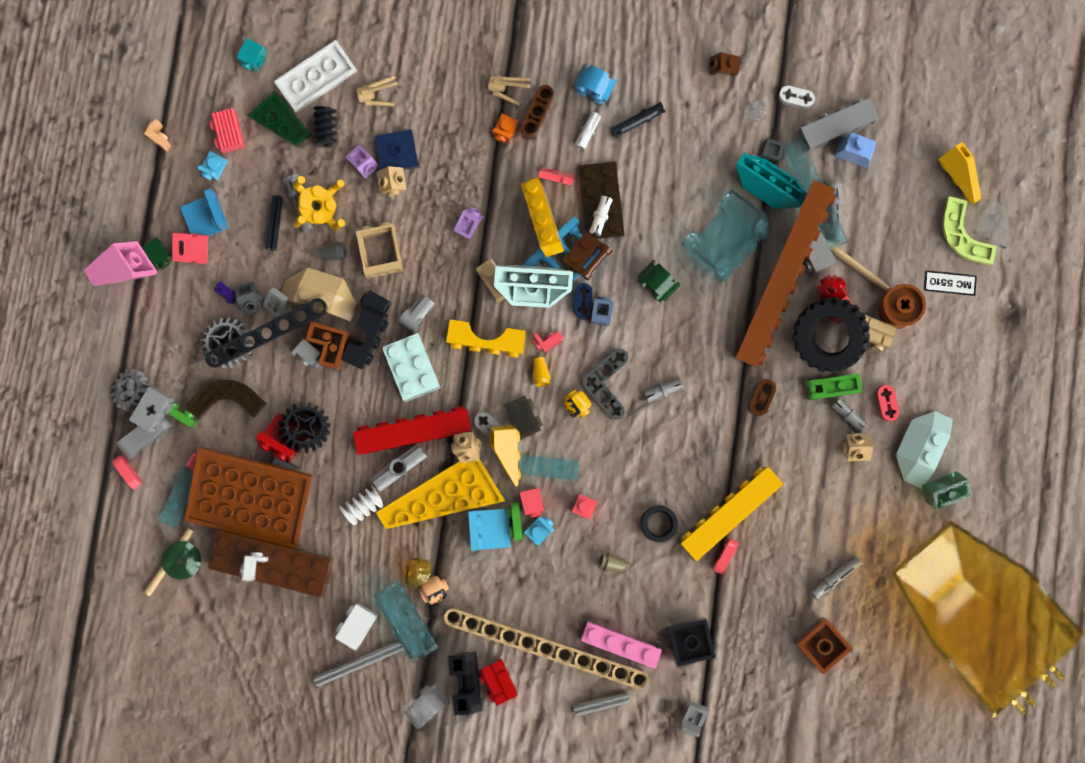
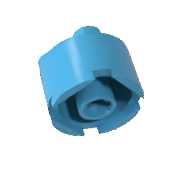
[573,64,617,105]

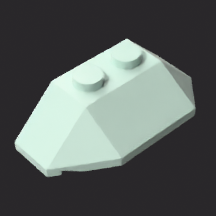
[494,265,573,308]
[895,411,953,489]

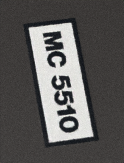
[924,270,977,296]

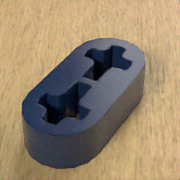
[574,283,592,320]

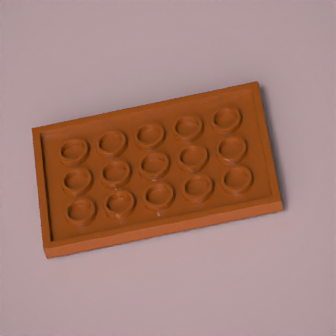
[184,446,313,549]

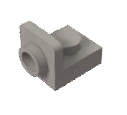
[263,287,289,317]

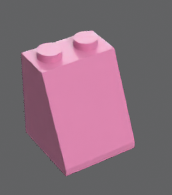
[84,241,158,286]

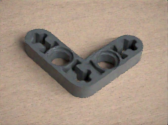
[582,349,629,420]

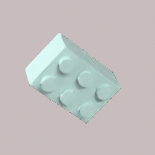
[382,333,441,402]

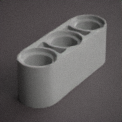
[116,416,173,460]

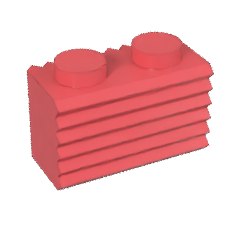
[209,108,245,154]

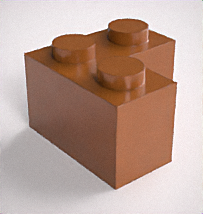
[305,322,351,371]

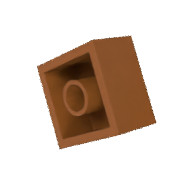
[793,617,853,675]

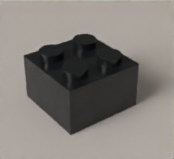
[666,617,716,667]

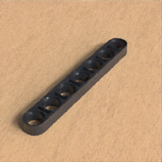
[205,298,328,368]

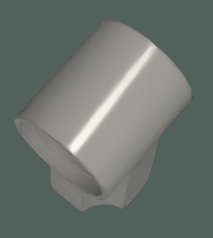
[398,294,435,334]

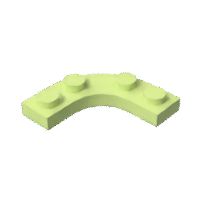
[942,196,997,266]

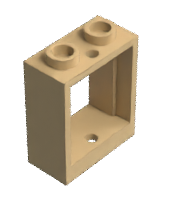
[356,222,404,279]

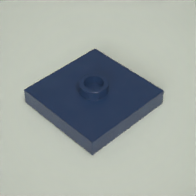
[375,129,419,170]

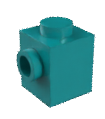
[236,38,267,72]

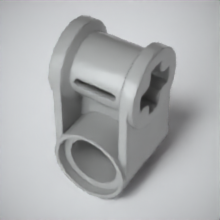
[474,412,502,440]

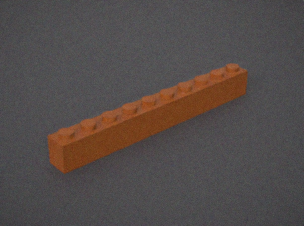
[736,180,837,368]

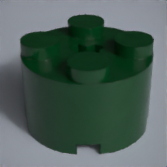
[637,259,681,303]

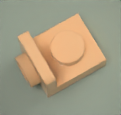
[144,119,171,151]

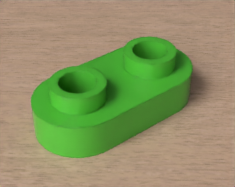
[508,502,523,541]

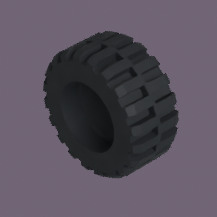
[793,297,870,373]

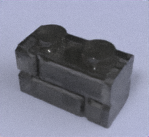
[505,396,543,441]

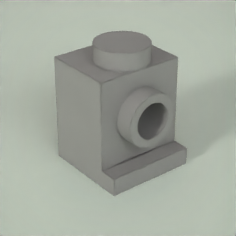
[291,339,321,369]

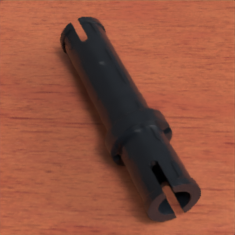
[610,102,666,139]

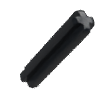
[266,195,283,251]

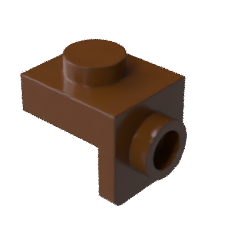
[709,52,739,76]

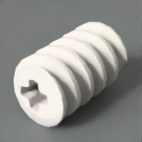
[339,485,383,525]

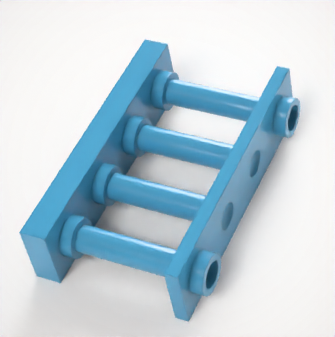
[523,216,600,283]

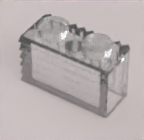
[403,684,449,730]

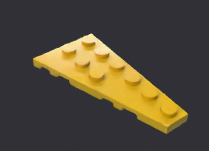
[376,460,505,529]

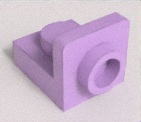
[345,144,379,178]
[453,207,484,240]

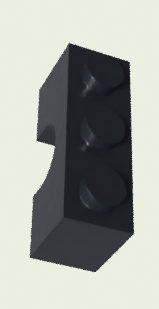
[341,305,389,370]
[448,652,483,716]

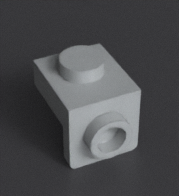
[681,701,709,737]

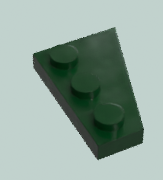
[247,91,312,147]

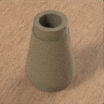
[599,553,629,573]

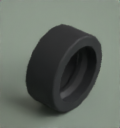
[641,506,678,542]

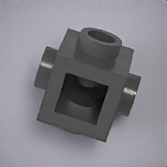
[235,281,264,315]

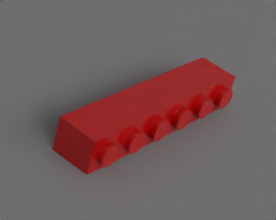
[353,406,472,455]

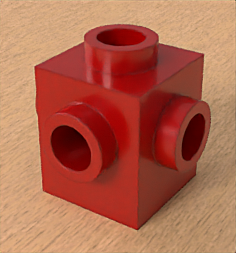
[817,274,849,299]

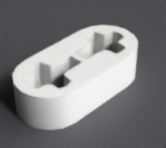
[778,86,815,109]

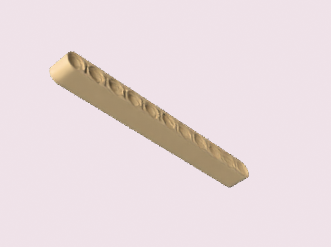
[444,607,648,689]

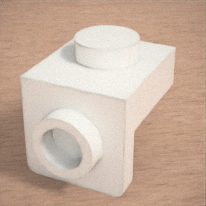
[240,552,268,581]

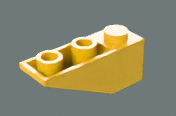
[938,142,981,205]
[490,425,521,486]

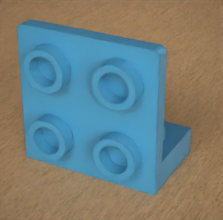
[181,189,229,236]

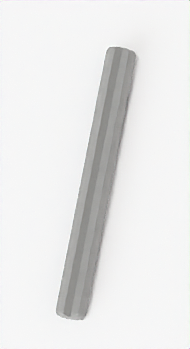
[313,640,405,687]

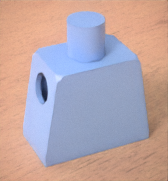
[834,133,876,168]

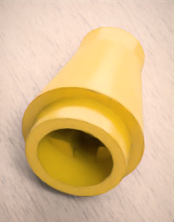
[532,357,551,387]

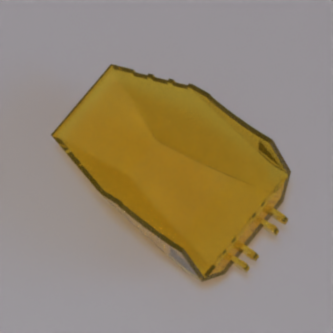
[891,521,1085,721]

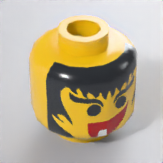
[563,389,591,419]

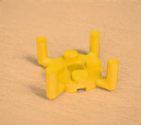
[292,176,345,231]

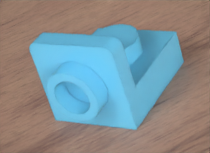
[197,151,228,181]
[524,516,554,546]

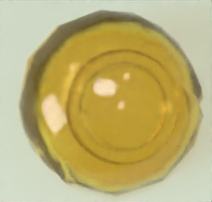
[403,558,431,588]

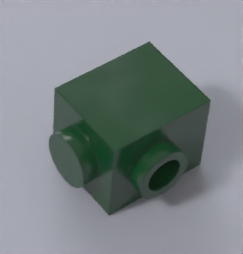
[142,237,172,270]

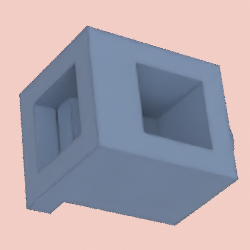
[591,296,614,326]

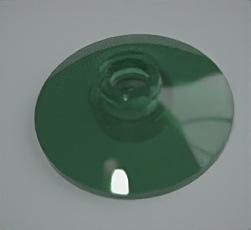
[161,541,201,580]

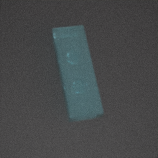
[520,455,580,481]
[159,467,193,528]

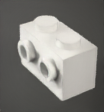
[335,603,378,650]

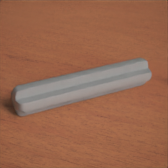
[572,692,630,716]

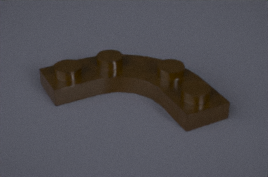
[185,380,267,419]

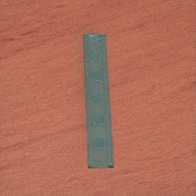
[785,139,849,250]

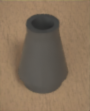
[317,241,347,260]

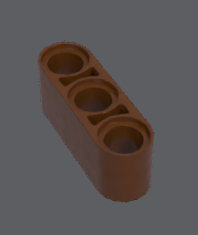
[521,85,554,140]

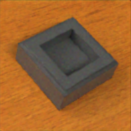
[761,138,785,163]

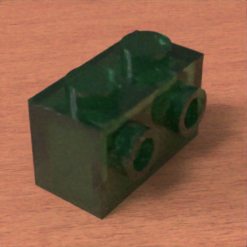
[922,471,972,510]

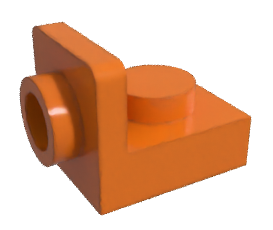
[492,114,519,143]

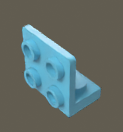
[468,509,511,551]

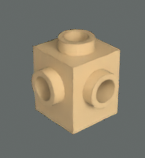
[377,167,406,197]
[451,432,481,463]
[842,433,873,461]

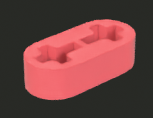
[876,385,899,422]
[112,455,142,489]
[712,538,739,575]

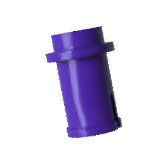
[214,282,236,304]

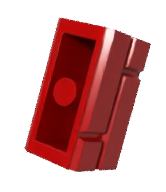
[478,658,518,706]

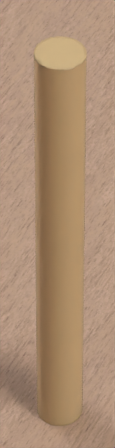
[827,241,890,292]
[144,527,194,596]

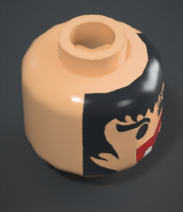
[419,576,449,605]

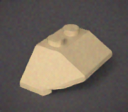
[281,267,357,322]

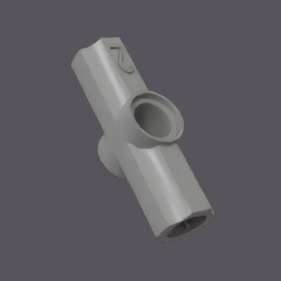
[371,444,427,492]

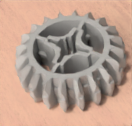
[200,317,253,369]

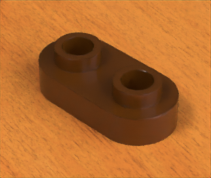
[749,379,776,416]

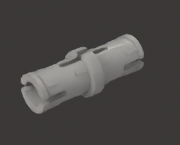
[644,378,684,403]
[831,398,868,433]

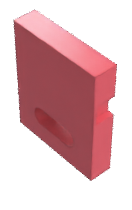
[538,167,575,185]
[172,232,208,264]

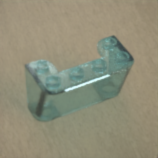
[681,189,770,282]

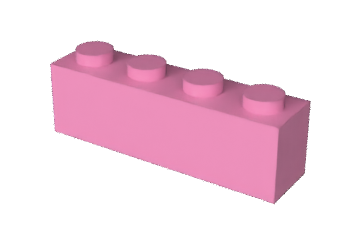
[581,621,662,669]

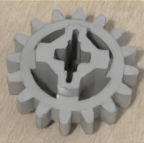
[111,369,149,411]

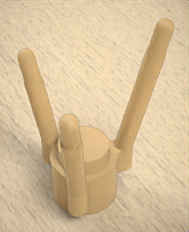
[357,76,397,106]
[488,76,531,106]

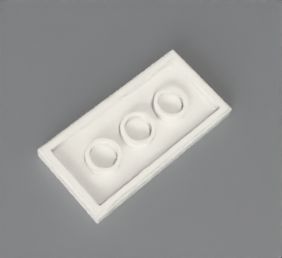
[274,40,357,113]

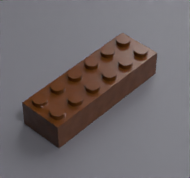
[207,530,334,598]

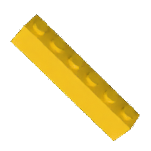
[679,467,783,561]

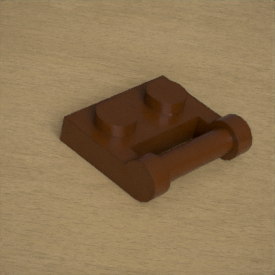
[562,232,613,280]

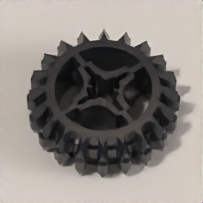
[278,402,331,454]

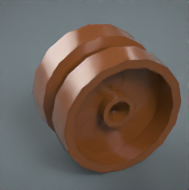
[877,284,926,329]

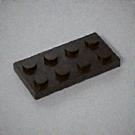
[578,161,625,240]

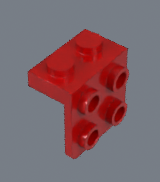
[256,413,308,463]

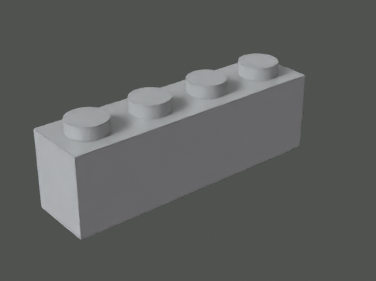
[798,98,879,153]

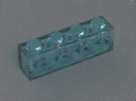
[373,580,438,663]

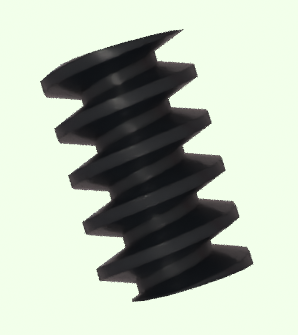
[313,106,338,148]

